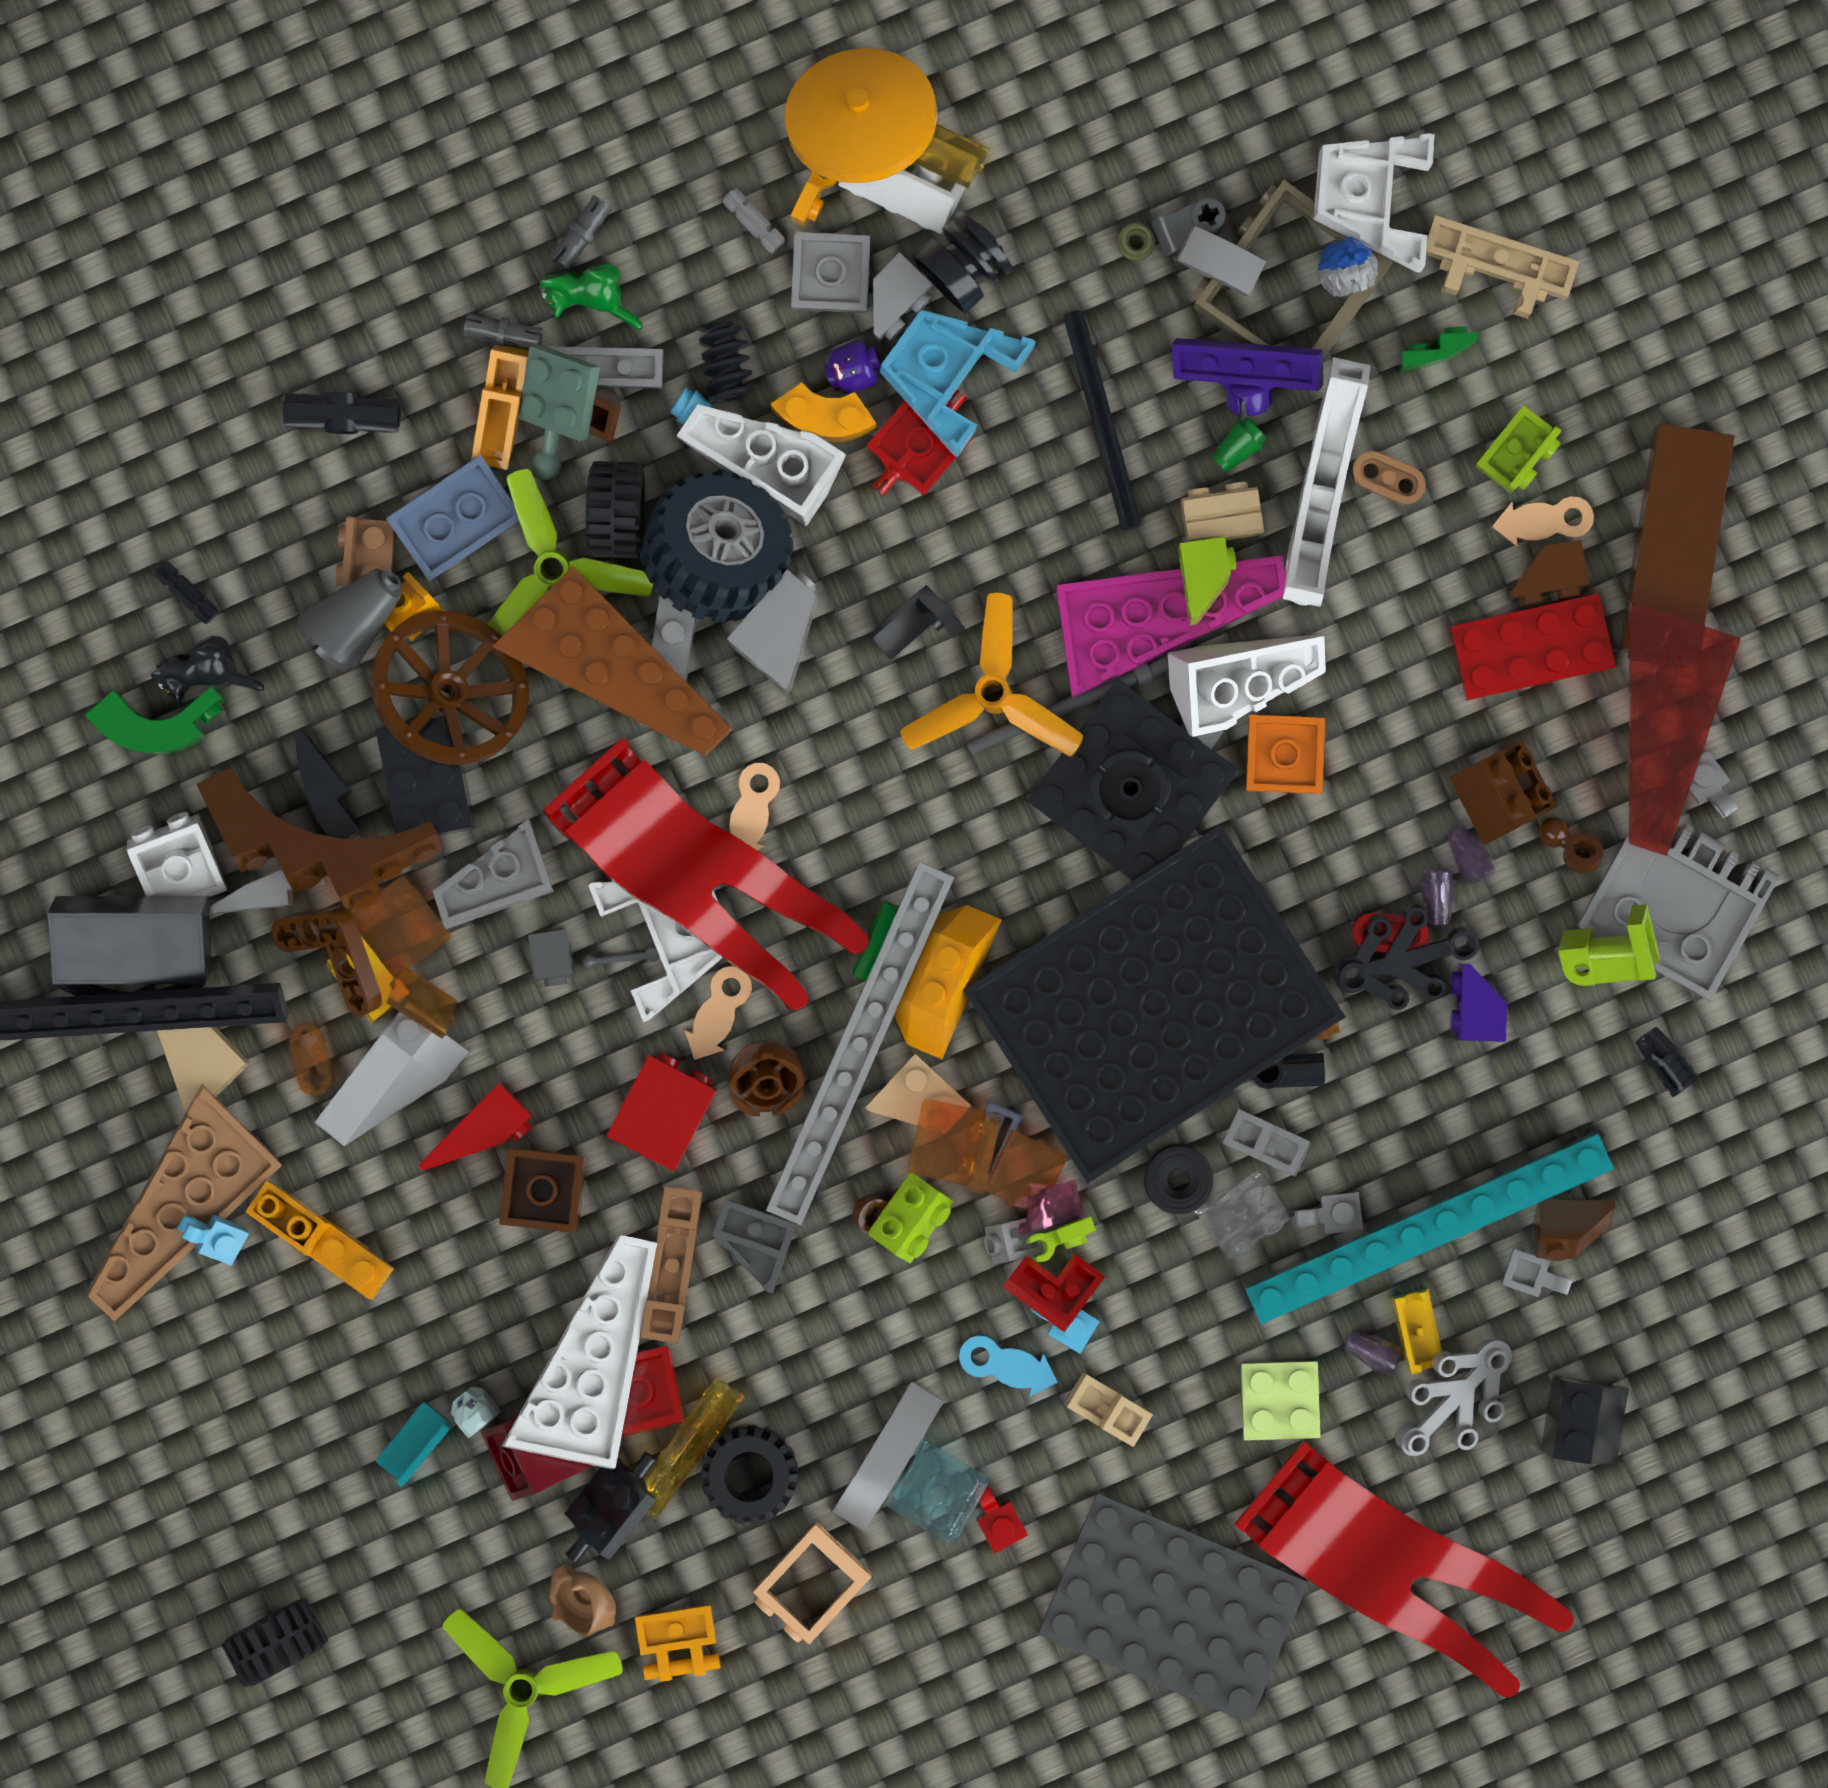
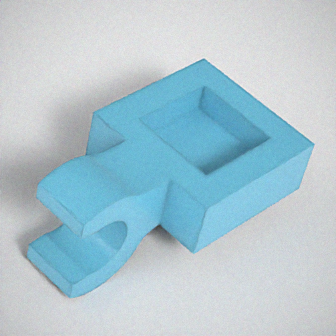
[177,1215,249,1266]
[1030,1308,1100,1354]

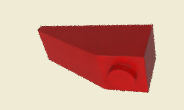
[418,1083,534,1171]

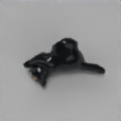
[151,635,264,704]

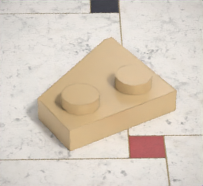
[865,1054,971,1133]

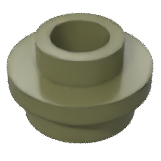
[1117,223,1155,261]

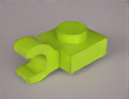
[1025,1217,1096,1263]

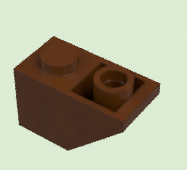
[1508,539,1589,606]

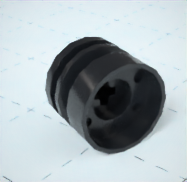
[912,211,1013,314]

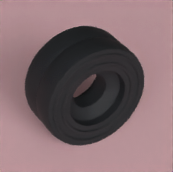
[1144,1145,1213,1214]

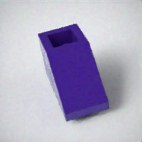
[1450,964,1507,1042]

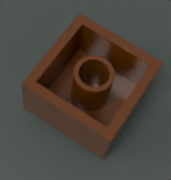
[499,1147,587,1233]

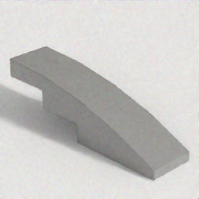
[212,869,330,914]

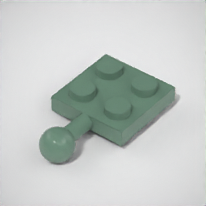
[518,344,600,480]

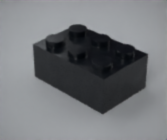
[375,716,476,836]

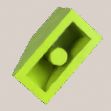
[1178,537,1236,625]

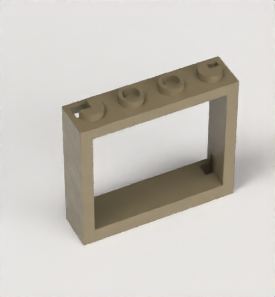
[1192,180,1394,359]

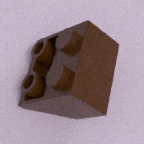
[1449,740,1557,845]

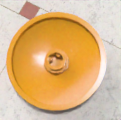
[785,48,937,183]

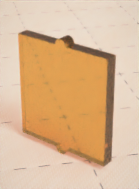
[386,965,458,1039]
[983,1130,1068,1215]

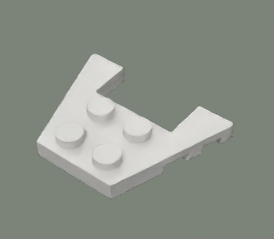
[1313,133,1435,273]
[588,882,722,1023]

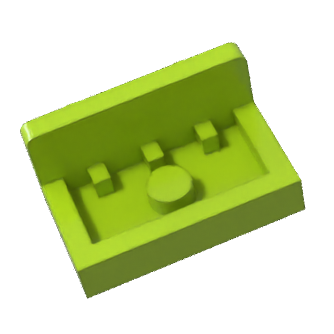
[1475,405,1562,494]
[868,1173,954,1264]

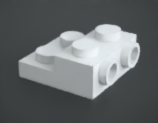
[126,812,227,897]

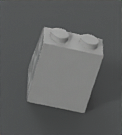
[727,570,818,694]

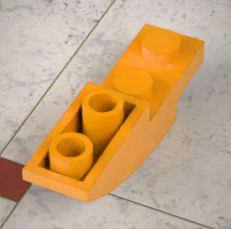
[245,1181,394,1300]

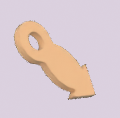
[1492,496,1594,547]
[729,763,780,851]
[684,966,752,1060]

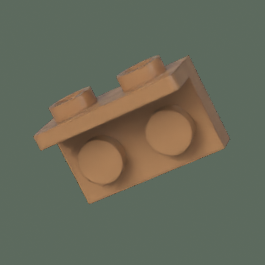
[336,516,396,588]

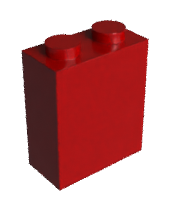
[606,1052,718,1172]

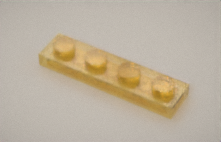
[644,1378,745,1520]

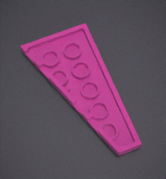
[1056,555,1286,699]

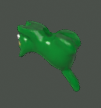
[539,263,643,330]

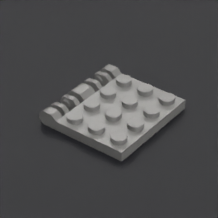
[1576,801,1780,1001]

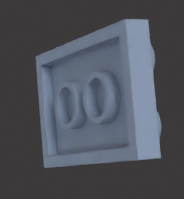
[386,454,519,581]

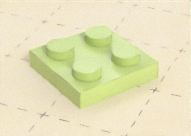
[1241,1361,1320,1440]

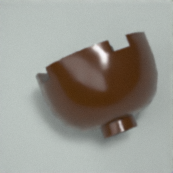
[728,1040,805,1117]

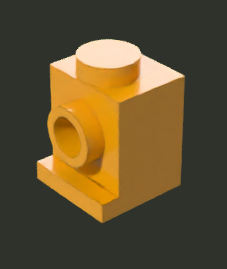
[384,572,445,642]

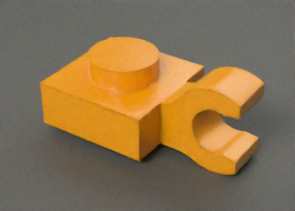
[790,170,838,228]

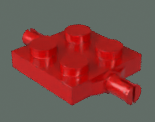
[866,389,973,497]

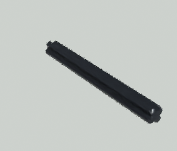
[1064,310,1141,530]

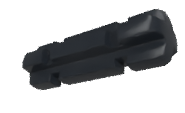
[154,561,219,624]

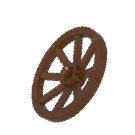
[370,611,529,765]

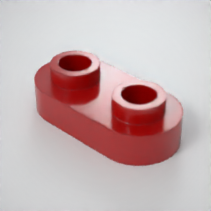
[1352,913,1429,953]

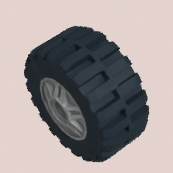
[640,471,793,622]

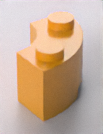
[770,382,877,442]

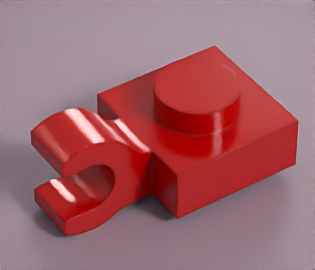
[973,1482,1028,1554]

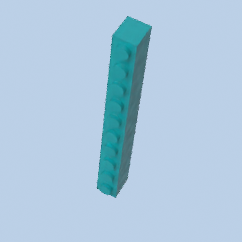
[1246,1132,1614,1324]

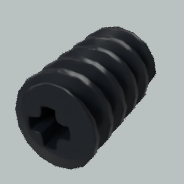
[697,321,755,404]

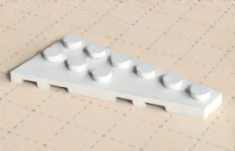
[502,1235,657,1469]

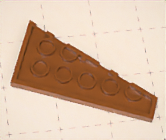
[492,566,733,756]

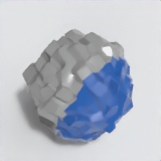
[1317,237,1378,297]

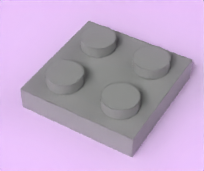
[791,232,871,313]

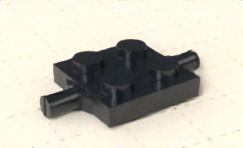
[564,1451,658,1564]

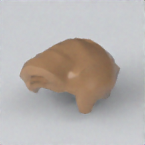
[549,1564,616,1636]

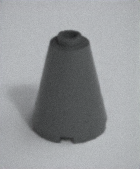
[298,568,402,671]

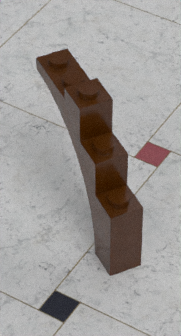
[196,767,444,911]

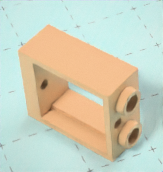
[753,1521,872,1645]

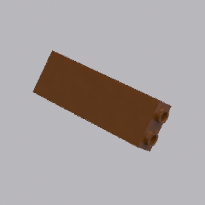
[1618,423,1735,668]

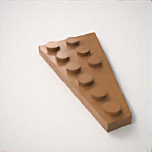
[87,1084,282,1322]

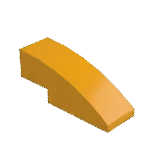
[471,344,529,470]

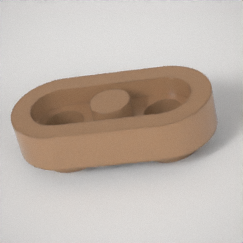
[1352,451,1426,505]

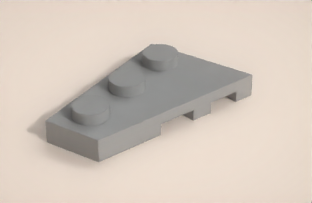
[433,819,554,929]

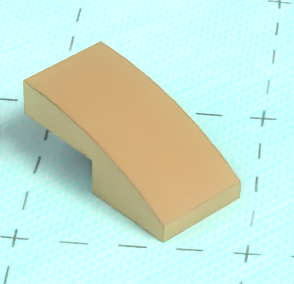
[1064,1372,1153,1447]

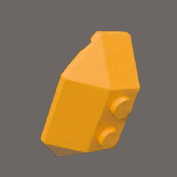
[894,905,1002,1059]

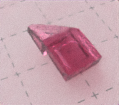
[1018,1180,1084,1235]

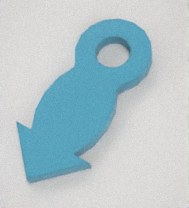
[959,1335,1058,1397]

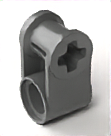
[1151,198,1226,258]

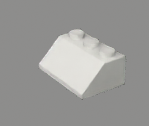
[838,140,977,234]

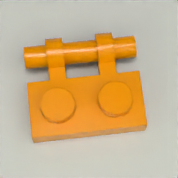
[635,1604,721,1682]

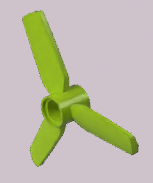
[487,468,654,636]
[443,1609,623,1788]

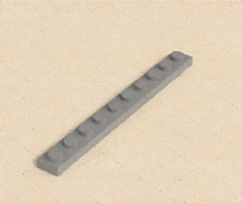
[766,861,954,1225]

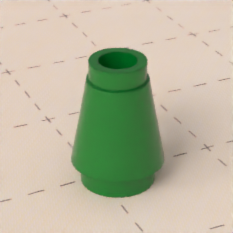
[1211,417,1268,473]

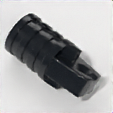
[1636,1027,1700,1097]

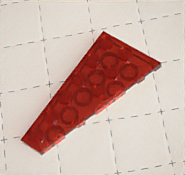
[1629,602,1741,856]

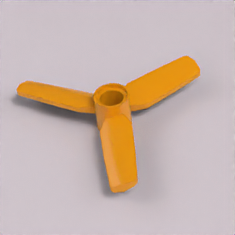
[900,593,1084,757]

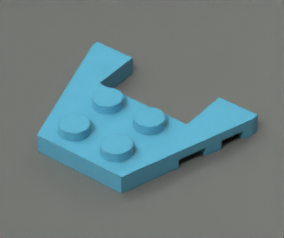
[880,310,1036,457]

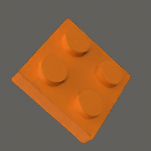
[1245,715,1325,795]

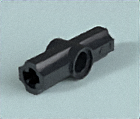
[283,392,401,435]

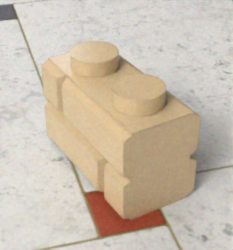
[1180,482,1264,542]

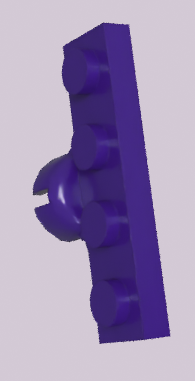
[1172,338,1324,416]

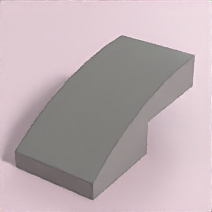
[1176,226,1266,296]
[1223,1109,1311,1177]

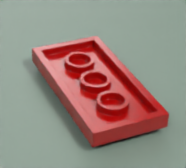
[1450,593,1616,701]

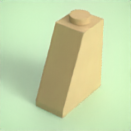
[157,1027,251,1112]

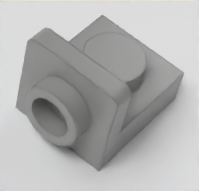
[985,1215,1045,1264]

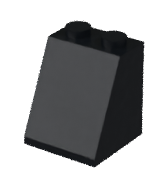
[1541,1375,1629,1465]

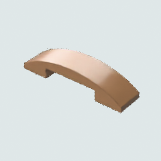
[640,1186,703,1344]

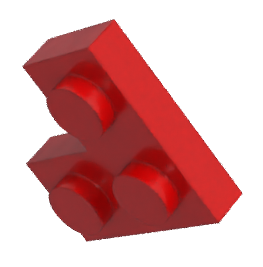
[1003,1254,1106,1332]

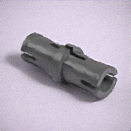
[549,195,613,271]
[464,313,543,350]

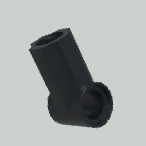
[1250,1053,1325,1089]

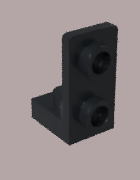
[871,585,965,659]

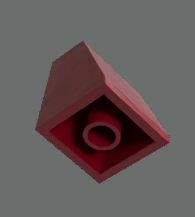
[480,1414,594,1501]

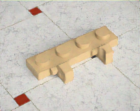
[1426,215,1579,319]

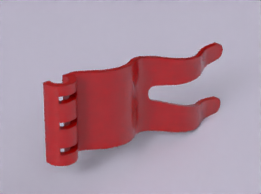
[543,737,869,1010]
[1234,1441,1574,1697]

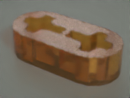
[289,1025,334,1096]

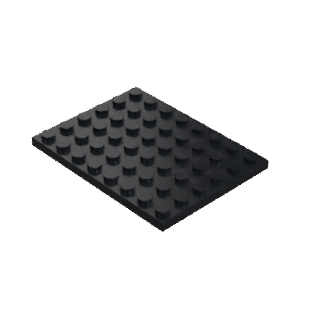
[963,825,1346,1184]

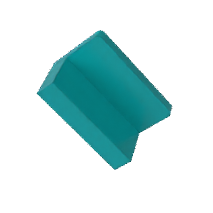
[376,1401,454,1488]

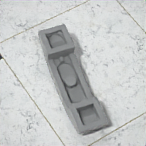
[832,1381,944,1532]

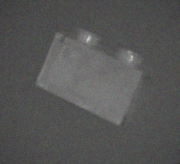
[1196,1170,1290,1260]

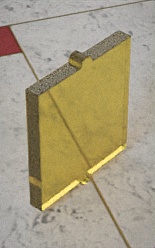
[914,124,990,189]

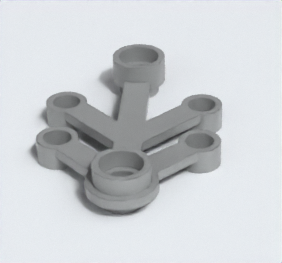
[1395,1339,1512,1456]

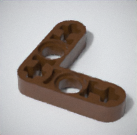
[271,906,382,1017]

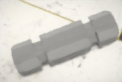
[723,188,785,253]

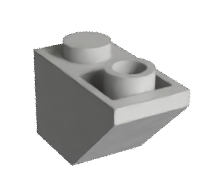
[873,252,932,344]

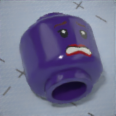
[824,340,882,395]

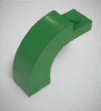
[85,686,227,755]

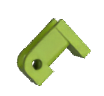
[1558,904,1660,986]

